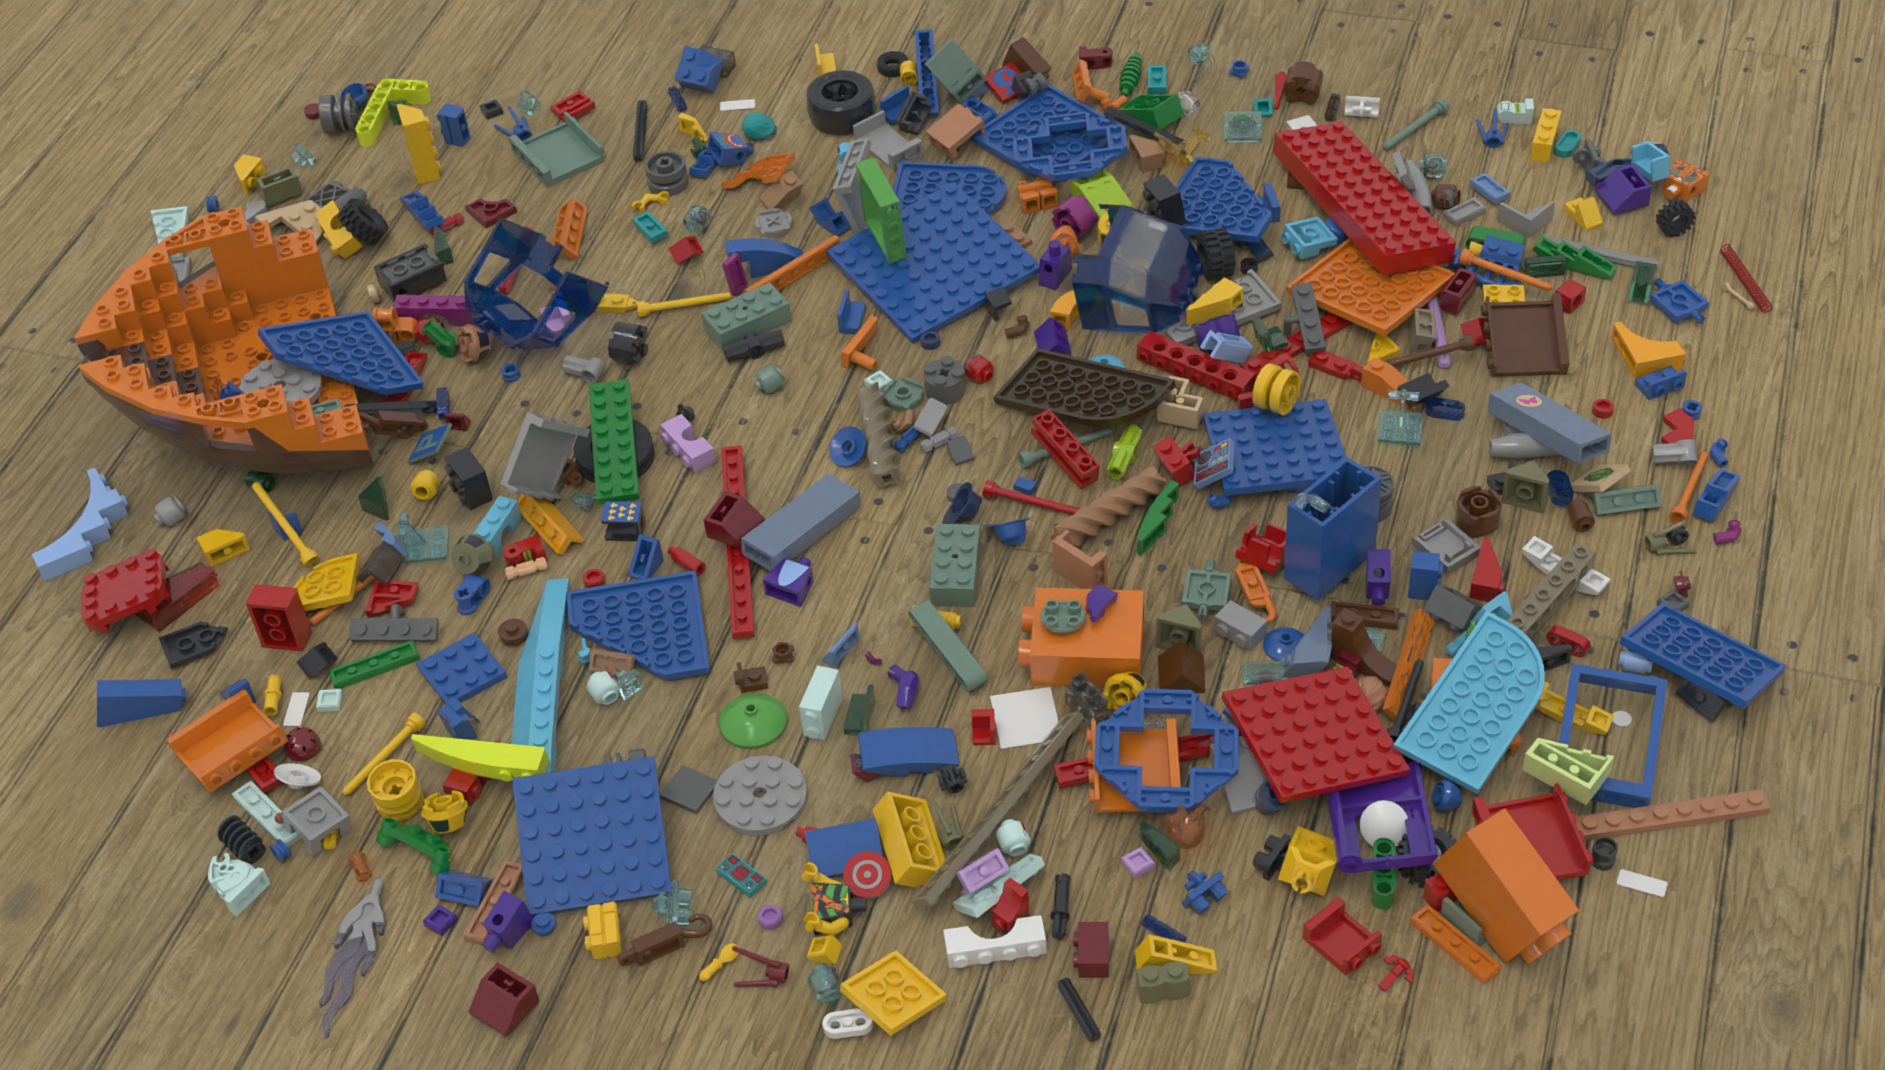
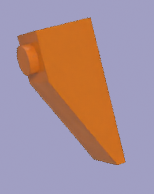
[1361,357,1422,411]

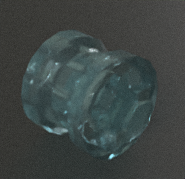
[1188,43,1210,65]

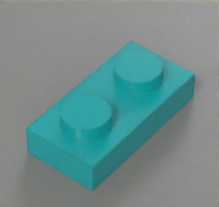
[1148,65,1166,94]
[632,211,668,243]

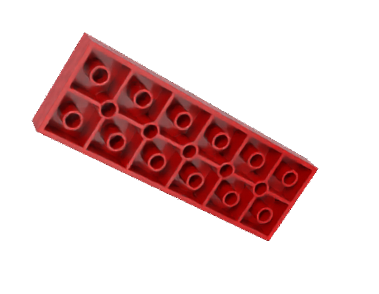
[1272,121,1456,276]

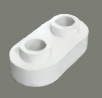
[822,1008,873,1039]

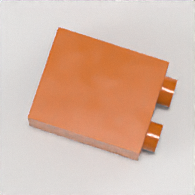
[1018,587,1144,687]
[1433,808,1579,965]

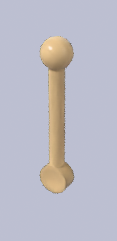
[1722,282,1755,310]

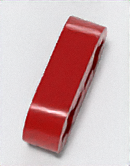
[1546,625,1591,657]

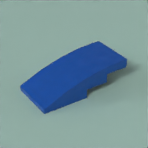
[858,727,959,777]

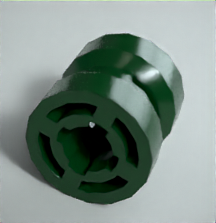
[245,471,275,494]

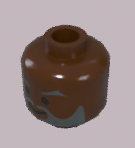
[1431,184,1461,209]

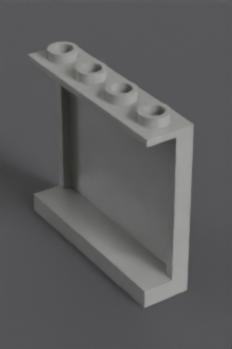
[833,138,871,235]
[500,412,590,501]

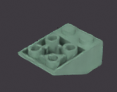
[925,39,987,104]

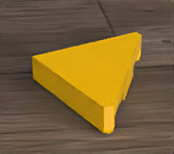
[1367,333,1401,363]

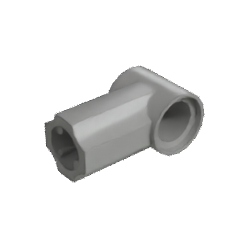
[562,355,606,384]
[1652,439,1697,465]

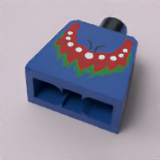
[707,132,754,166]

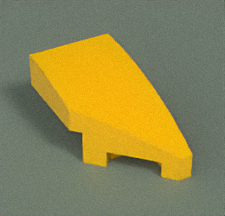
[678,113,708,144]

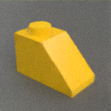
[196,529,250,567]

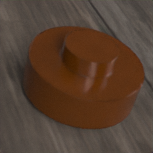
[498,619,528,646]

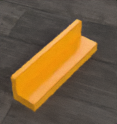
[518,494,585,555]

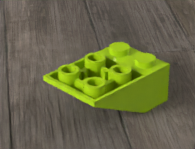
[1070,170,1134,219]

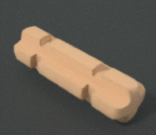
[505,557,547,580]

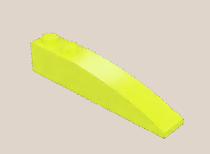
[411,734,549,782]

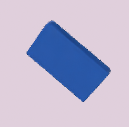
[880,85,910,126]
[1259,183,1281,223]
[837,290,866,334]
[435,870,493,907]

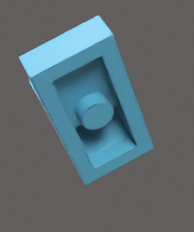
[1471,591,1513,621]

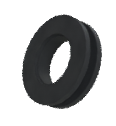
[574,420,655,483]

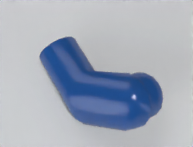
[1709,438,1729,468]
[1207,493,1235,509]

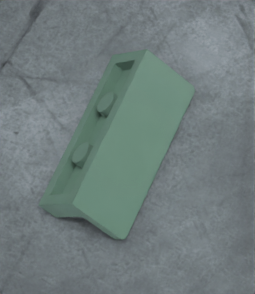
[1588,484,1662,515]

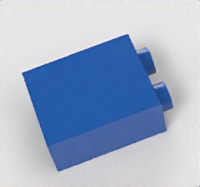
[1284,457,1382,600]

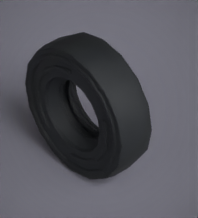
[877,51,908,77]

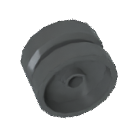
[645,150,688,196]

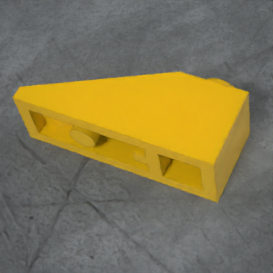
[1135,934,1217,975]

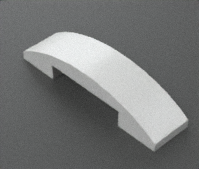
[1522,536,1611,595]

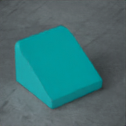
[1252,98,1273,117]

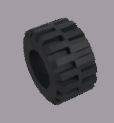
[1196,228,1236,280]

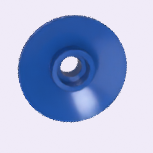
[829,426,867,467]
[1263,627,1304,663]

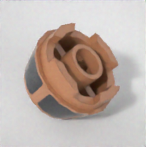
[455,324,491,363]

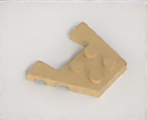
[254,200,325,243]

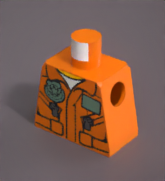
[1663,159,1710,201]

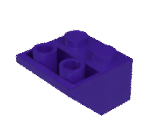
[1595,164,1652,214]

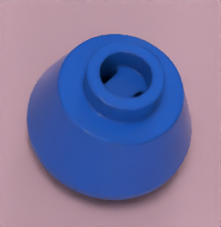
[1432,779,1463,812]

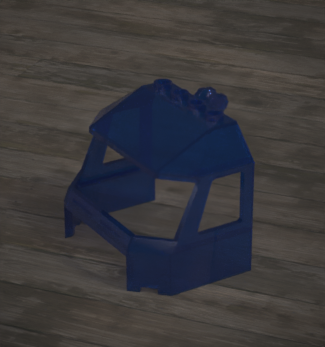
[464,218,610,350]

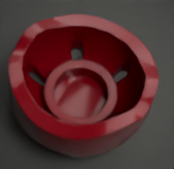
[284,727,321,761]

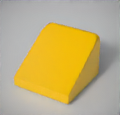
[806,935,842,964]

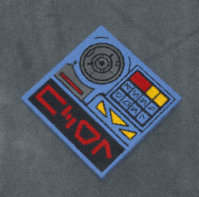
[1194,438,1235,489]

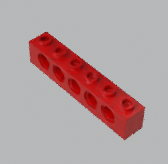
[1137,331,1255,401]

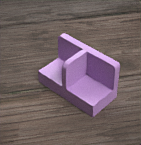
[540,290,573,335]
[956,848,1010,895]

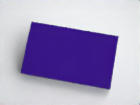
[1034,317,1071,355]

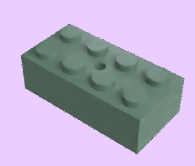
[701,282,792,352]
[929,524,981,607]

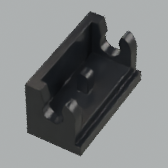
[896,91,933,135]

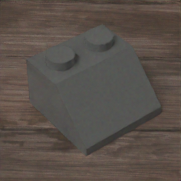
[1424,585,1484,632]

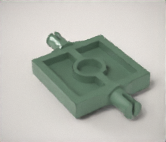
[1182,559,1231,621]

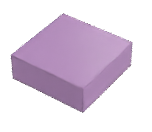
[1121,847,1155,879]

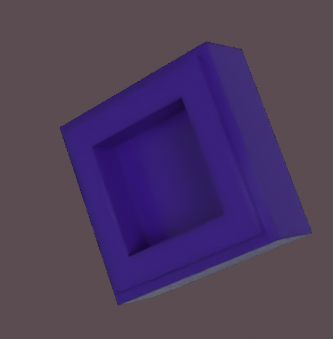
[422,904,458,936]

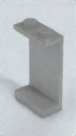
[853,110,923,171]

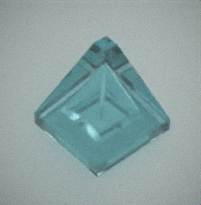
[570,491,596,513]

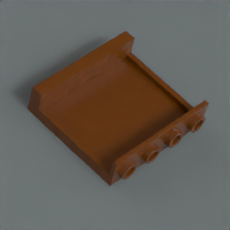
[1481,293,1570,377]

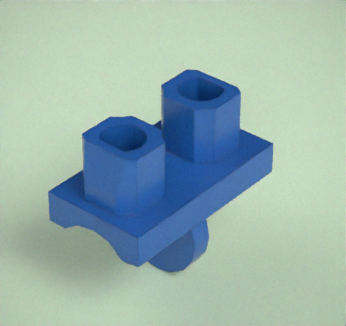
[1181,871,1228,915]

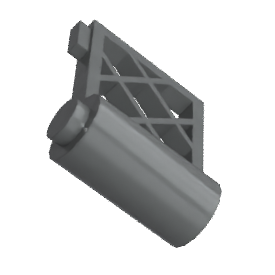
[302,181,367,208]

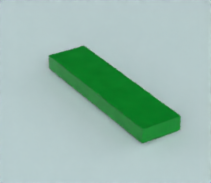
[328,640,420,689]

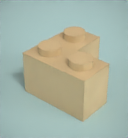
[1157,376,1203,429]

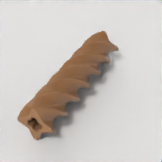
[1051,466,1167,547]

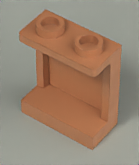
[926,103,986,161]
[1053,530,1108,589]

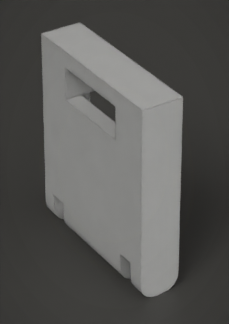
[1412,519,1481,574]

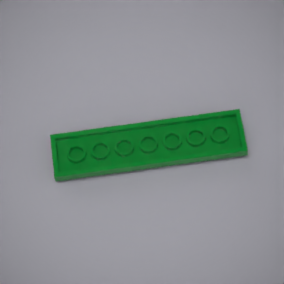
[588,379,640,505]

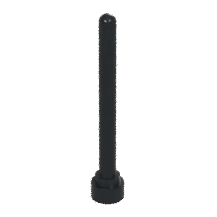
[1387,659,1424,743]

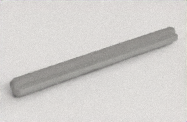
[1543,235,1659,271]

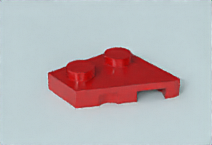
[365,580,419,617]

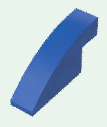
[724,238,804,278]

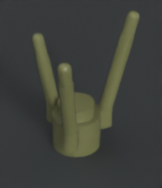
[1644,520,1697,556]
[933,801,964,850]

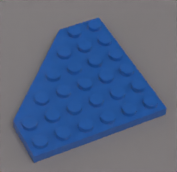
[1153,157,1273,243]
[258,311,424,395]
[566,570,710,680]

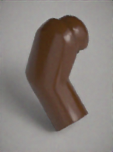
[1005,315,1029,338]

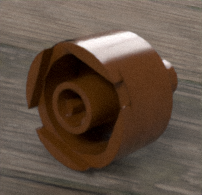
[1283,61,1324,105]
[1455,486,1502,538]

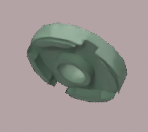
[883,378,924,411]

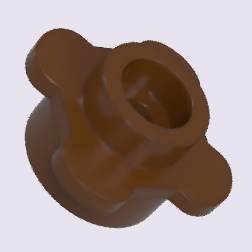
[772,642,795,663]

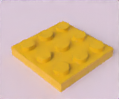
[840,950,947,1036]

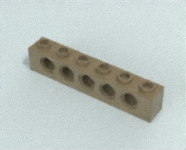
[1507,542,1596,640]

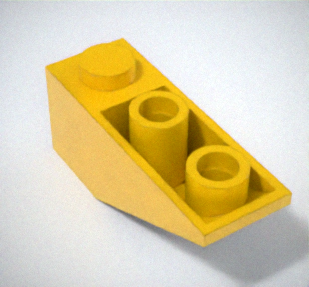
[1186,277,1244,325]

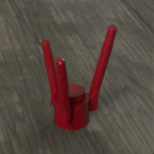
[732,946,790,987]

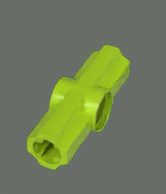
[1107,424,1143,480]

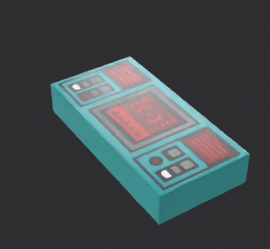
[716,853,767,898]

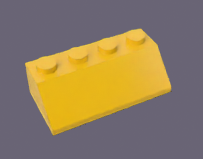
[397,104,442,184]
[873,791,945,888]

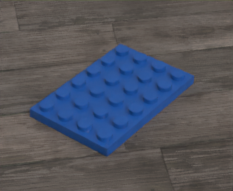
[1619,603,1786,709]

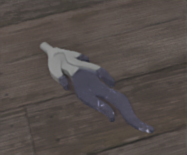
[318,879,385,1038]

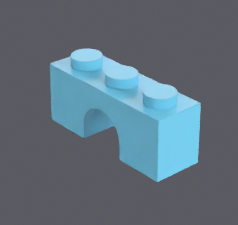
[473,496,522,562]

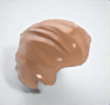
[1356,676,1388,714]

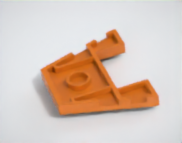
[721,152,796,189]

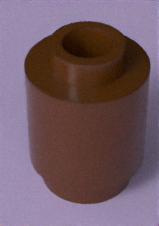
[1567,499,1595,532]

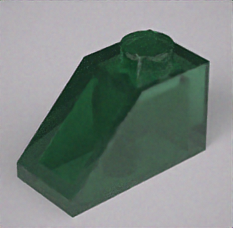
[1627,260,1658,304]

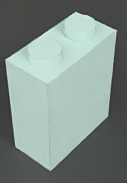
[799,666,843,740]

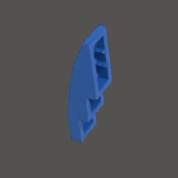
[400,191,445,230]

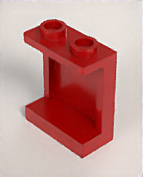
[1302,897,1382,975]

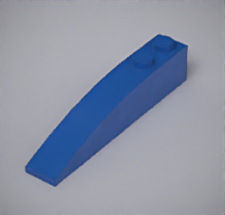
[915,29,939,115]

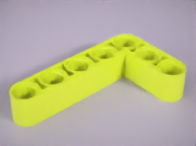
[355,79,431,147]

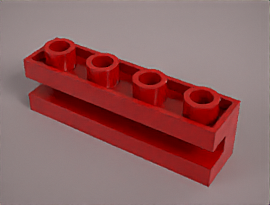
[1031,409,1100,490]

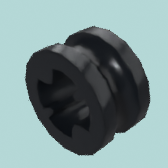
[1240,258,1258,275]
[1666,525,1689,546]

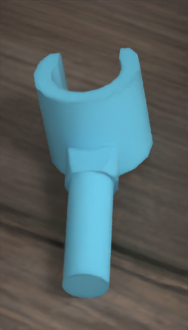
[577,638,590,664]

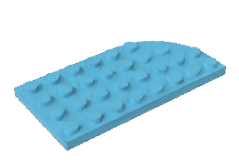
[1393,611,1545,794]

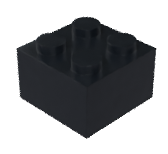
[1143,174,1186,232]
[444,447,493,511]

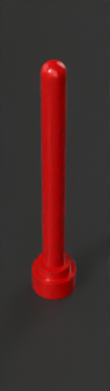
[982,480,1080,515]

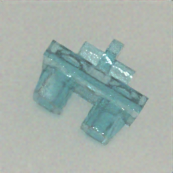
[652,880,691,925]

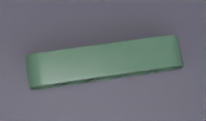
[908,599,988,692]

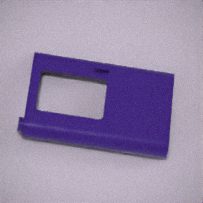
[1326,759,1437,873]

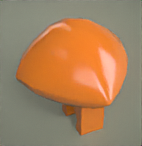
[1048,226,1080,257]

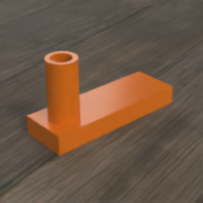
[1072,59,1109,103]
[841,315,878,371]

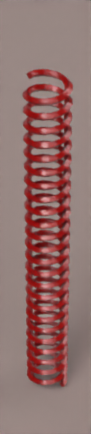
[1720,244,1773,313]

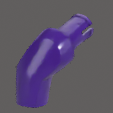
[887,664,920,709]

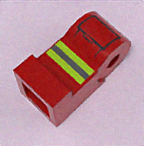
[503,534,548,568]

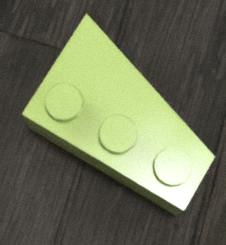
[1523,738,1615,805]

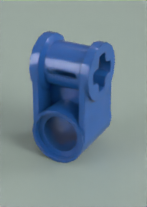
[964,97,997,124]
[454,574,491,615]

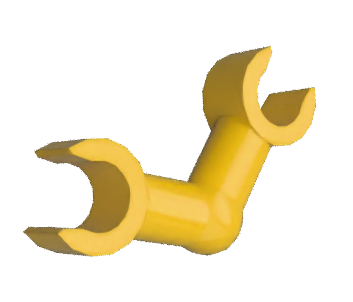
[632,191,670,214]

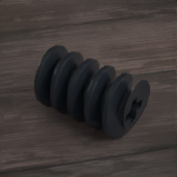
[217,815,266,864]

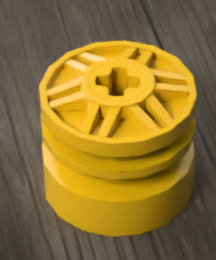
[367,759,424,822]

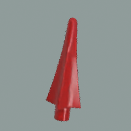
[1274,71,1287,109]

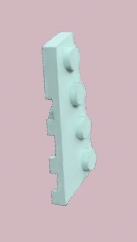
[150,206,189,259]
[952,854,1045,918]

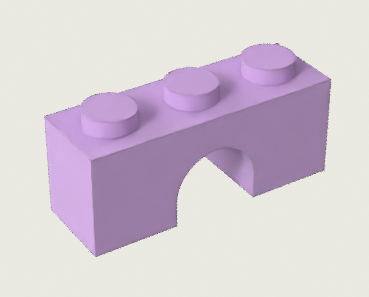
[660,414,716,473]

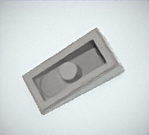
[913,398,948,437]

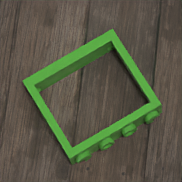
[855,157,907,264]

